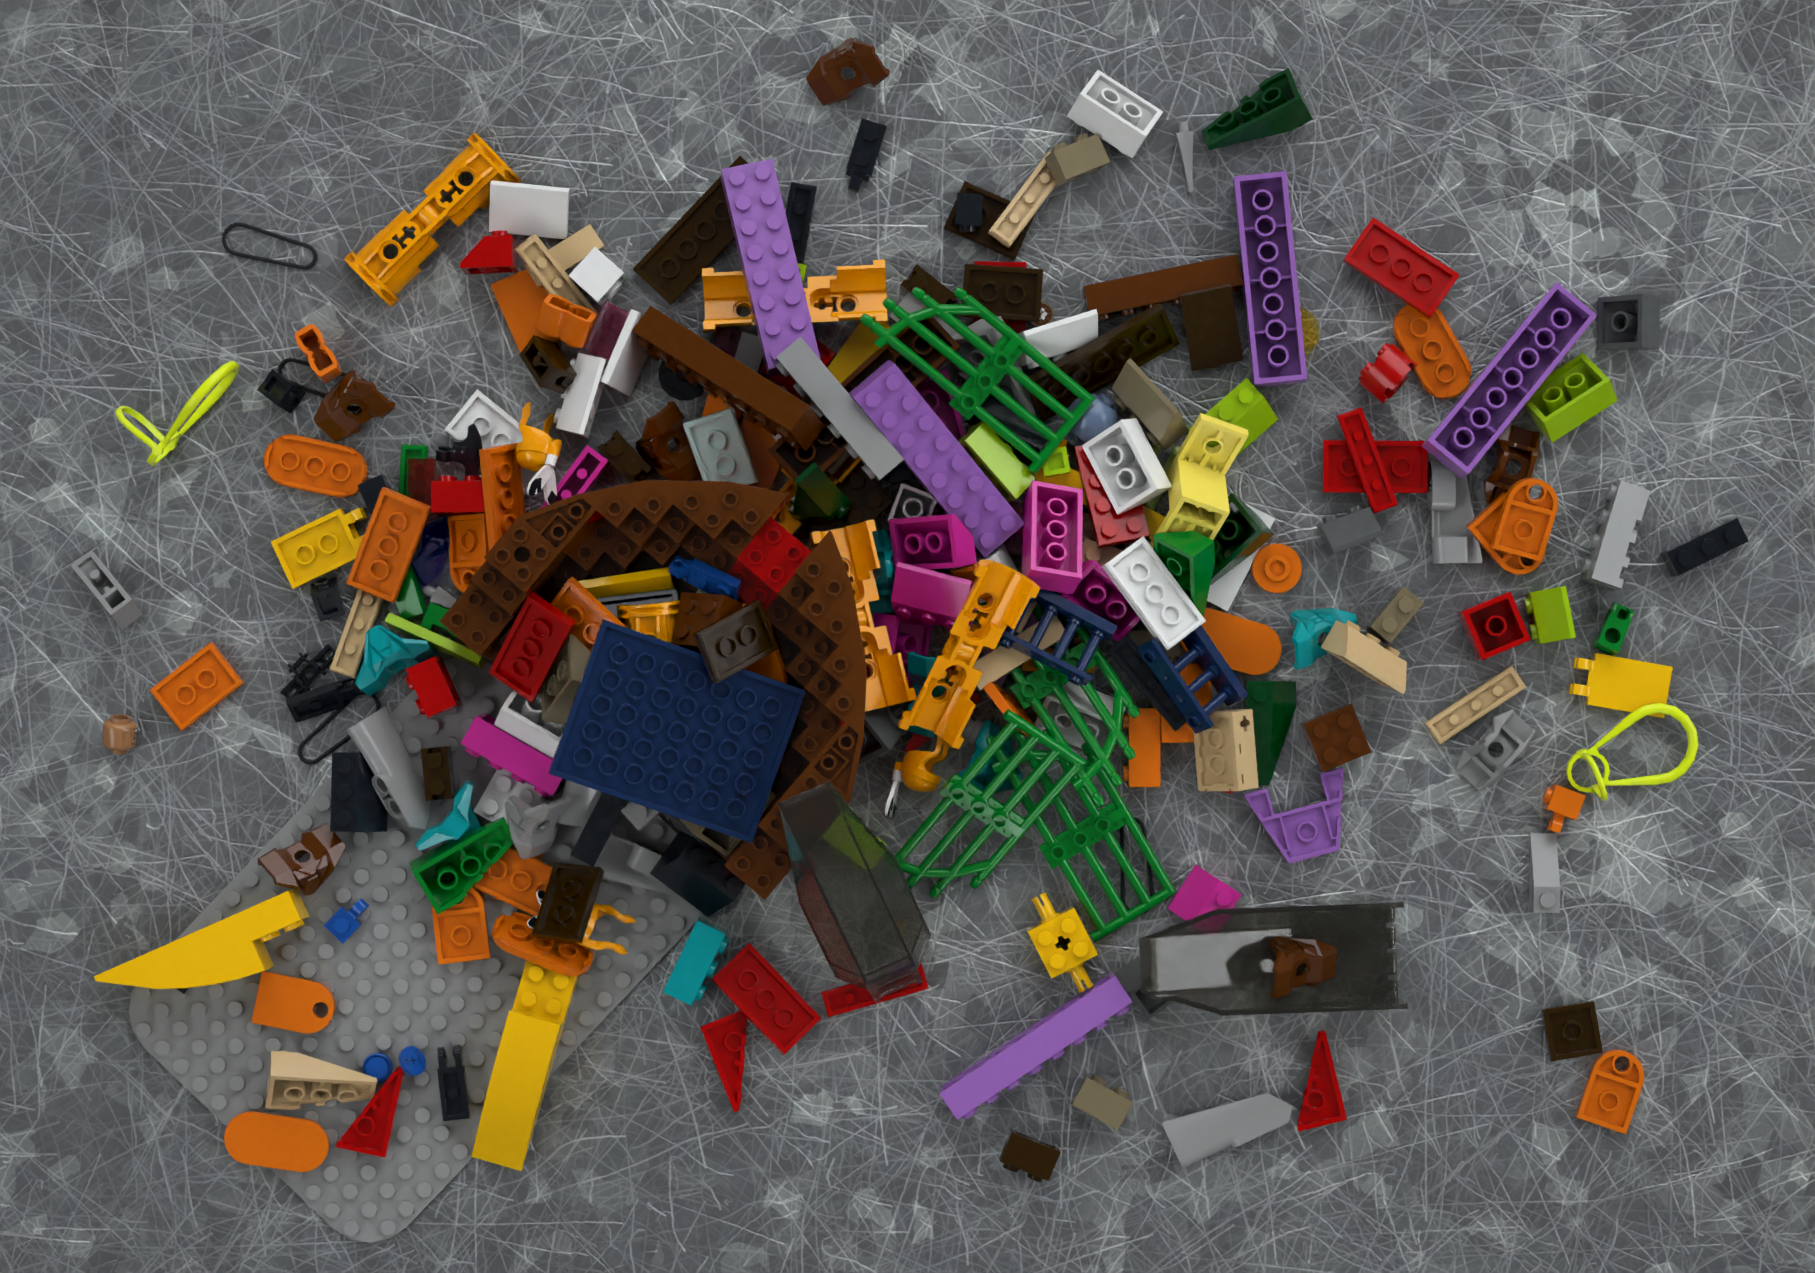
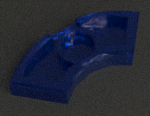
[411,515,450,586]

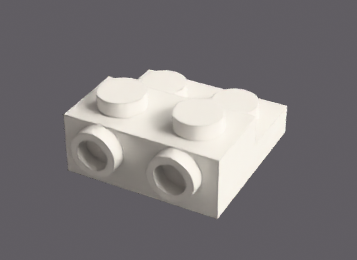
[473,768,546,824]

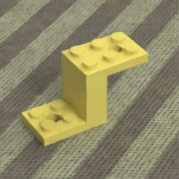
[1150,413,1249,550]

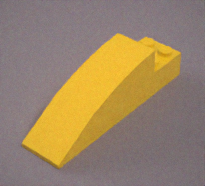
[94,889,310,989]
[471,960,579,1171]

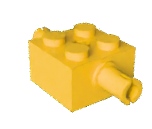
[1027,892,1098,993]

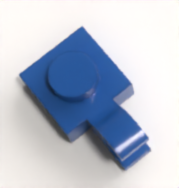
[324,898,369,944]

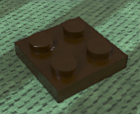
[1541,1000,1603,1061]

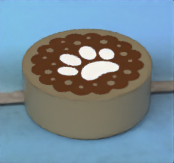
[1030,301,1054,327]

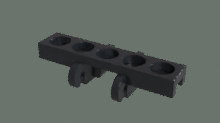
[280,644,336,698]

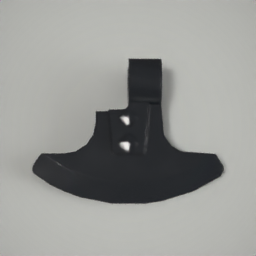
[436,424,483,476]

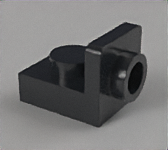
[257,369,305,413]
[310,577,345,622]

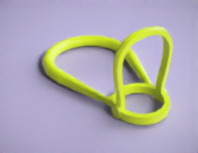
[115,361,239,466]
[1566,703,1699,801]

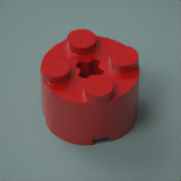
[1358,343,1418,404]

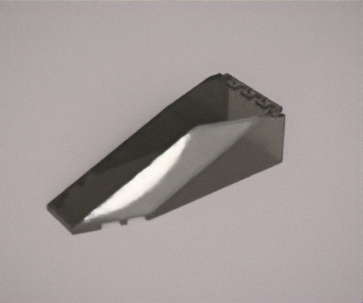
[1139,899,1408,1016]

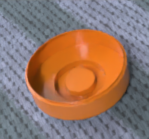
[1251,544,1302,593]

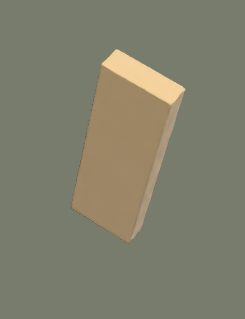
[524,224,604,288]

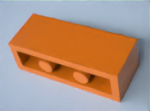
[1122,708,1161,787]

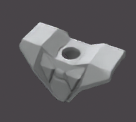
[1455,709,1535,791]
[505,795,572,859]

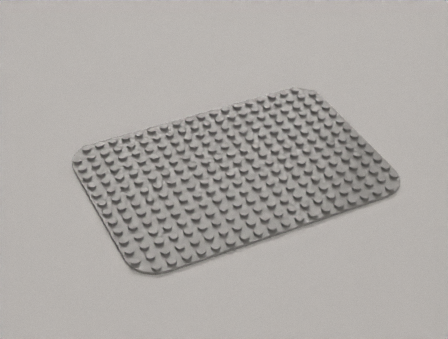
[128,658,702,1243]

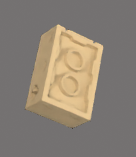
[1193,709,1259,794]

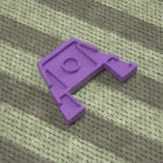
[1244,768,1344,864]

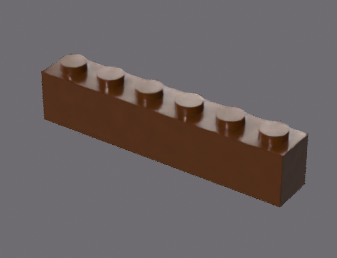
[1083,254,1244,322]

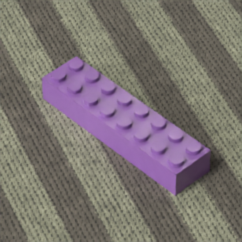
[721,159,820,377]
[1233,171,1307,388]
[1421,282,1597,479]
[849,360,1025,558]
[939,972,1133,1120]

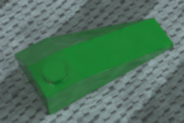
[1153,531,1215,626]
[409,817,513,914]

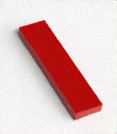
[1336,407,1398,514]
[821,963,929,1017]

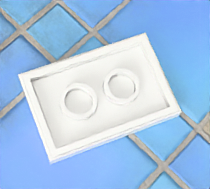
[489,180,570,239]
[600,309,648,396]

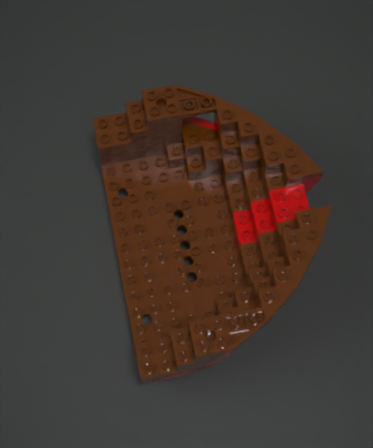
[439,480,867,900]

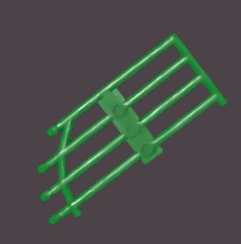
[860,287,1096,475]
[975,591,1140,808]
[873,709,1087,898]
[985,729,1177,942]

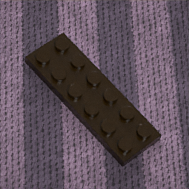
[633,156,749,305]
[1028,303,1179,421]

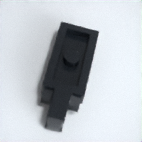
[846,118,887,193]
[286,678,361,723]

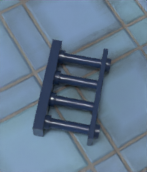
[998,589,1118,686]
[1137,625,1248,734]

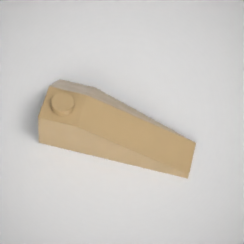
[265,1051,377,1110]

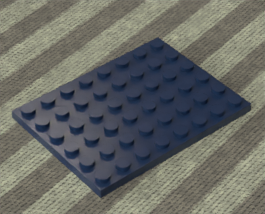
[548,619,806,843]

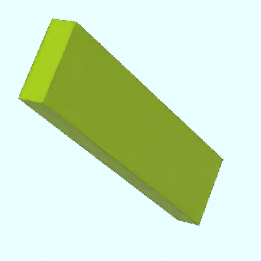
[385,613,486,670]

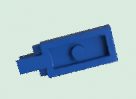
[668,555,741,601]

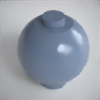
[1066,393,1118,447]

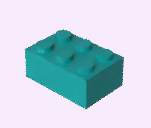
[663,918,730,1006]

